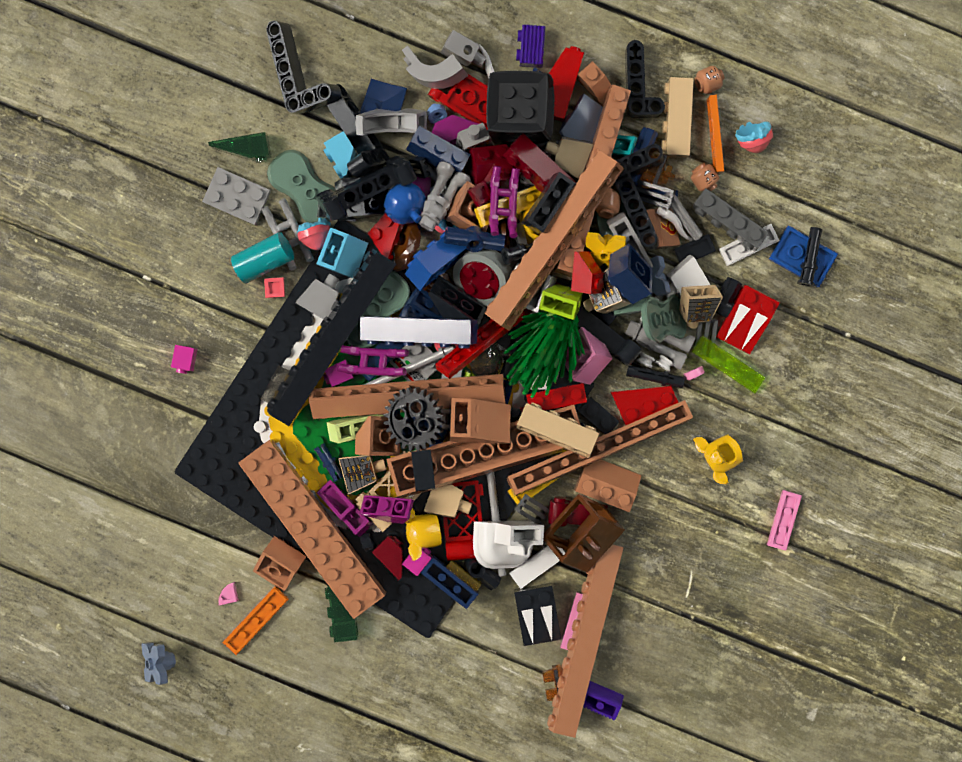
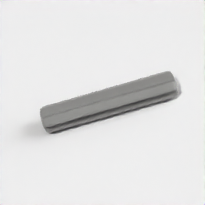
[664,193,703,241]

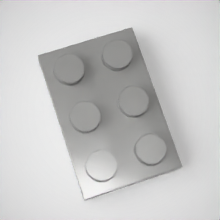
[202,167,271,226]

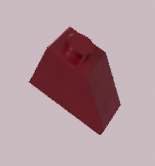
[372,534,403,580]

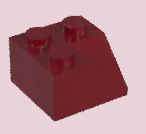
[466,144,515,190]

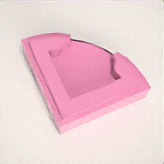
[218,582,239,605]

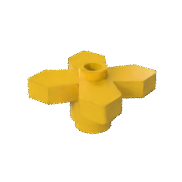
[586,232,626,267]

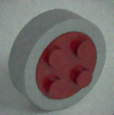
[453,249,512,306]

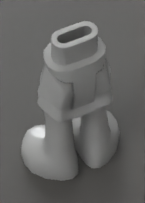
[419,162,471,231]
[625,320,695,370]

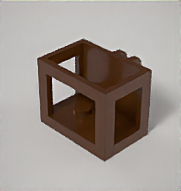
[543,494,625,573]

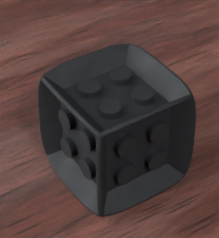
[486,71,554,142]

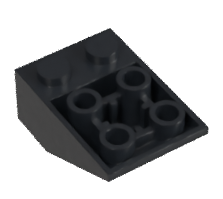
[334,175,393,221]

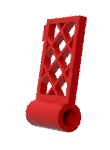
[443,480,484,561]

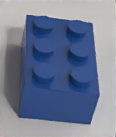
[405,227,467,291]

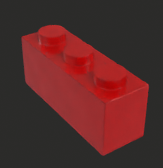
[526,383,587,411]

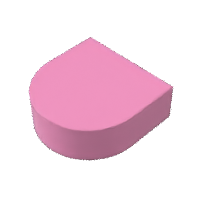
[684,366,705,380]

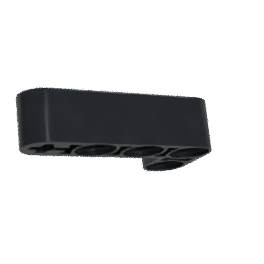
[625,40,665,119]

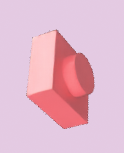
[264,277,285,298]

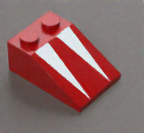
[716,285,780,355]

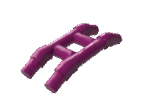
[489,166,520,238]
[337,345,409,377]

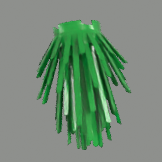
[504,311,585,398]

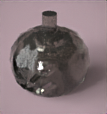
[470,342,511,376]

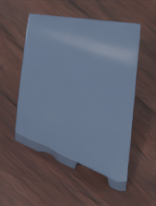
[559,94,603,142]

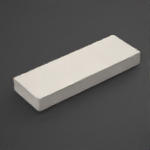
[719,224,779,266]
[509,545,565,589]

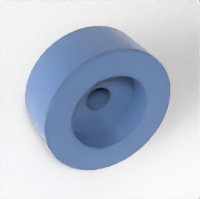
[427,103,447,124]

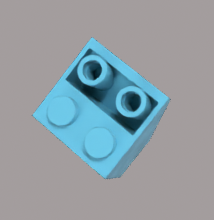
[323,131,357,179]
[317,228,368,278]

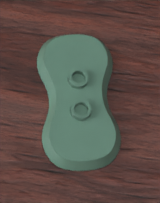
[267,150,335,223]
[346,271,410,348]
[641,295,687,343]

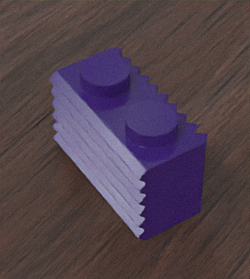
[516,24,546,68]
[583,681,624,720]

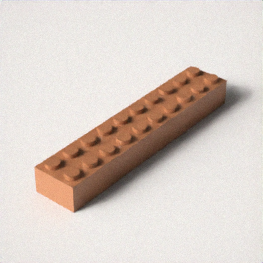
[386,405,580,498]
[238,439,386,619]

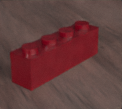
[503,133,576,192]

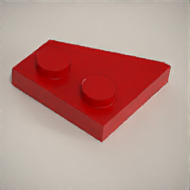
[368,213,404,261]

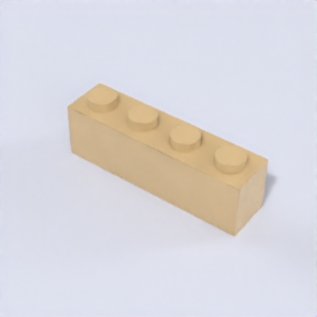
[661,77,693,158]
[517,403,599,458]

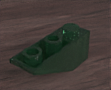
[325,585,359,643]

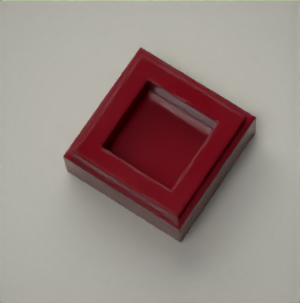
[467,180,491,207]

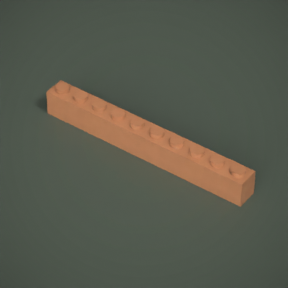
[553,85,631,277]
[485,150,624,331]
[309,374,506,419]
[507,400,693,497]
[547,545,623,738]

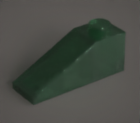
[208,132,272,163]

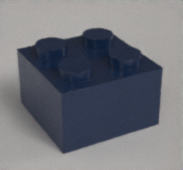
[608,244,653,304]

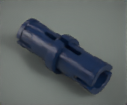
[314,443,343,482]

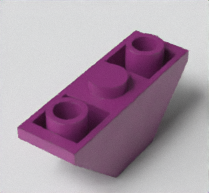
[432,115,478,146]
[359,495,414,524]

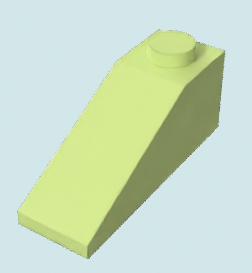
[327,413,386,443]

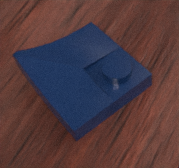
[360,78,407,114]

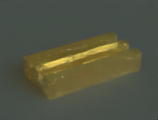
[446,560,481,591]

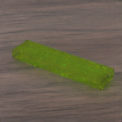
[691,336,765,394]

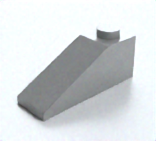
[606,212,653,267]

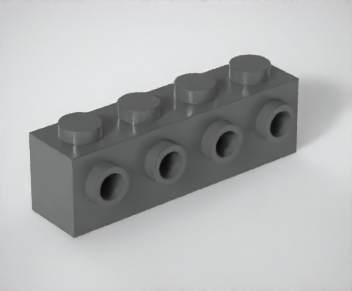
[693,188,769,252]

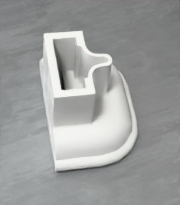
[473,520,544,569]

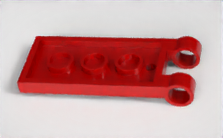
[427,74,509,144]

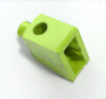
[539,284,583,320]

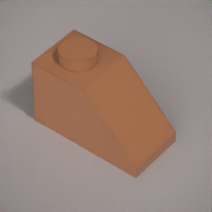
[577,61,612,107]

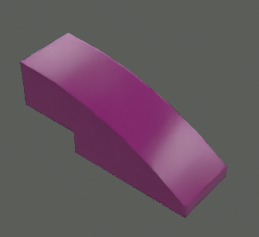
[317,480,374,537]

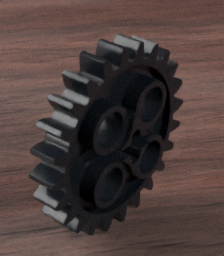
[383,387,446,451]

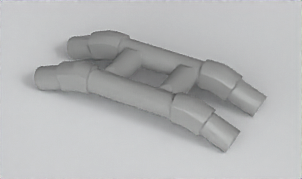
[261,198,314,271]

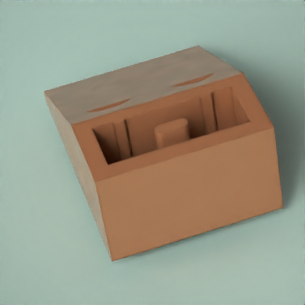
[450,398,511,444]

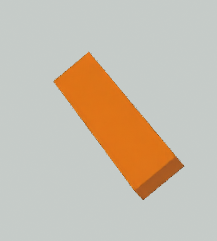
[706,95,724,174]
[222,586,289,655]

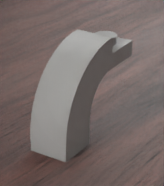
[402,45,468,89]

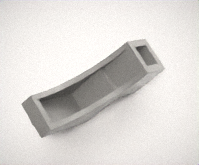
[355,108,427,135]

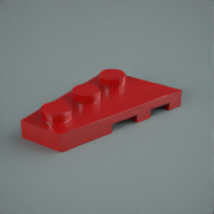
[610,386,679,426]

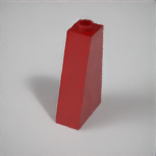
[549,46,584,122]

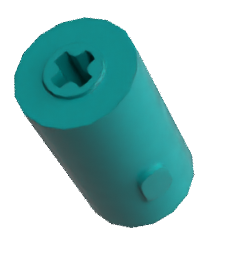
[231,232,294,284]

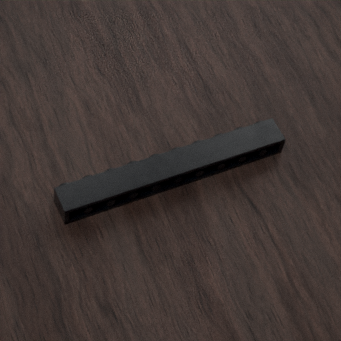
[267,249,396,426]

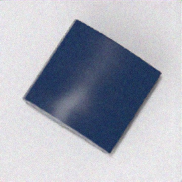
[399,287,443,318]

